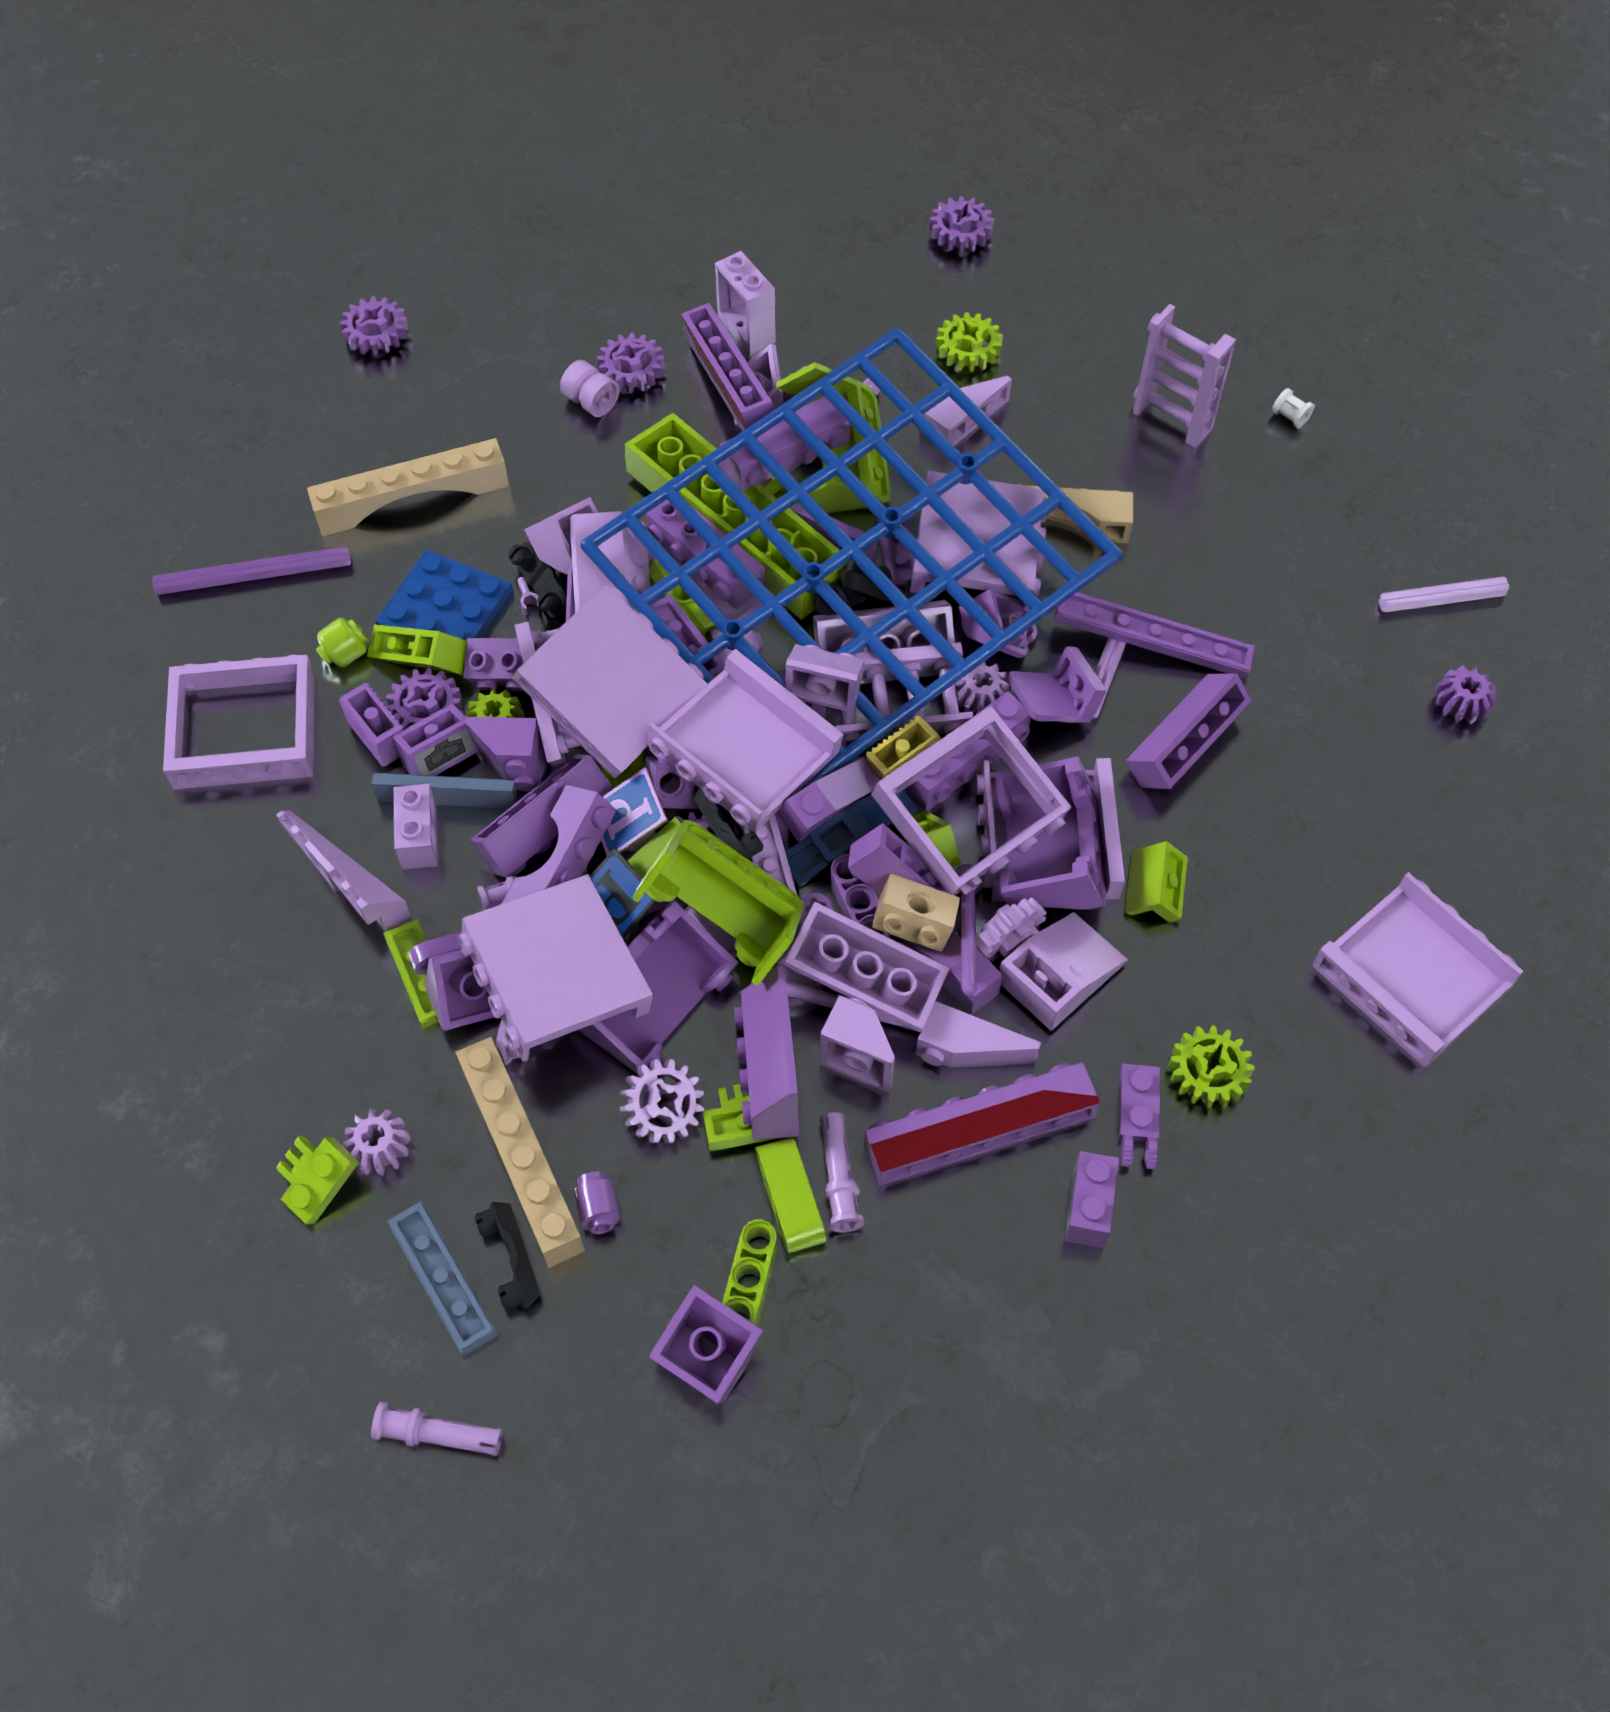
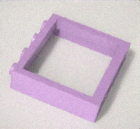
[163,654,315,790]
[871,705,1071,896]

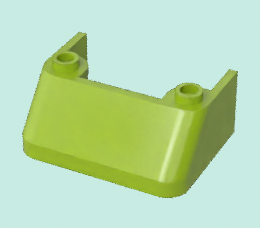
[776,362,891,513]
[632,820,804,986]

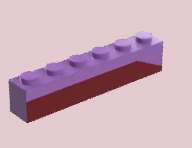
[681,303,774,432]
[864,1062,1100,1186]

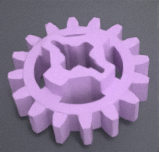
[976,897,1047,964]
[620,1059,704,1143]

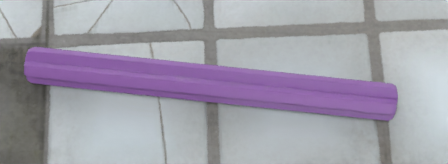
[152,546,351,595]

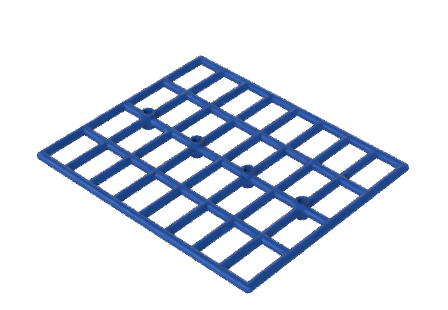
[580,328,1123,793]

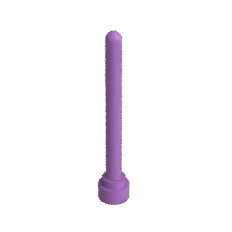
[955,864,982,996]

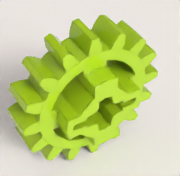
[936,312,1003,372]
[1168,1025,1255,1108]

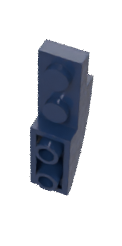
[785,790,918,887]

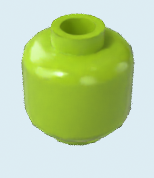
[316,617,369,667]

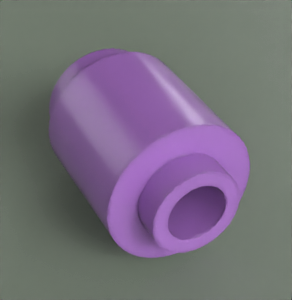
[574,1171,620,1234]

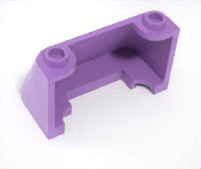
[992,756,1106,910]
[578,900,739,1074]

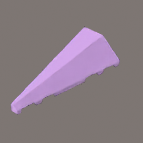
[276,810,412,932]

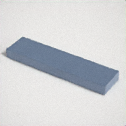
[371,773,519,809]
[387,1200,498,1357]

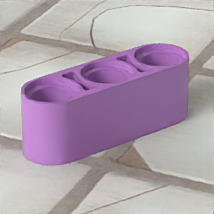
[831,854,890,938]

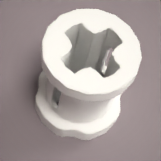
[1272,388,1315,429]

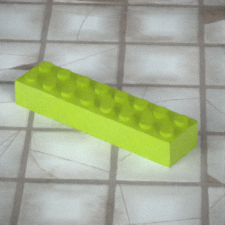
[625,413,848,620]

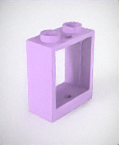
[715,251,776,354]

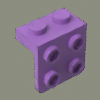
[1007,647,1107,723]

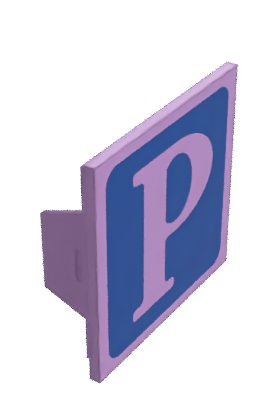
[601,767,668,856]

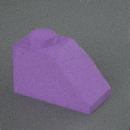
[959,589,1038,658]

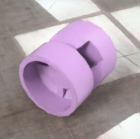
[560,359,619,417]

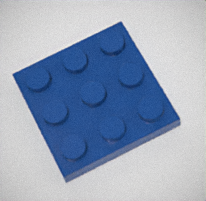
[375,549,513,641]

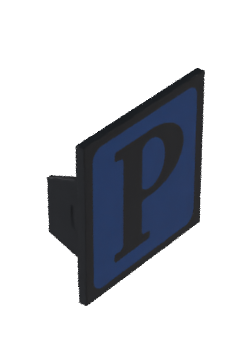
[590,848,657,940]

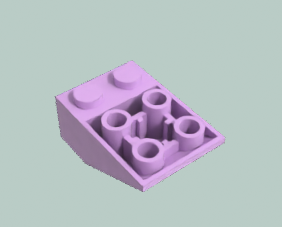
[999,912,1128,1031]

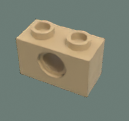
[872,873,960,952]

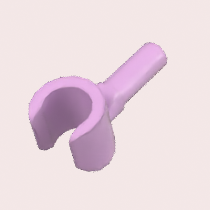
[517,577,541,616]

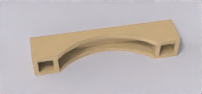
[307,438,509,536]
[1016,484,1133,543]
[455,1037,585,1268]

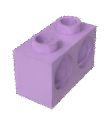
[393,784,438,870]

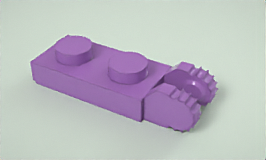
[1118,1063,1160,1169]

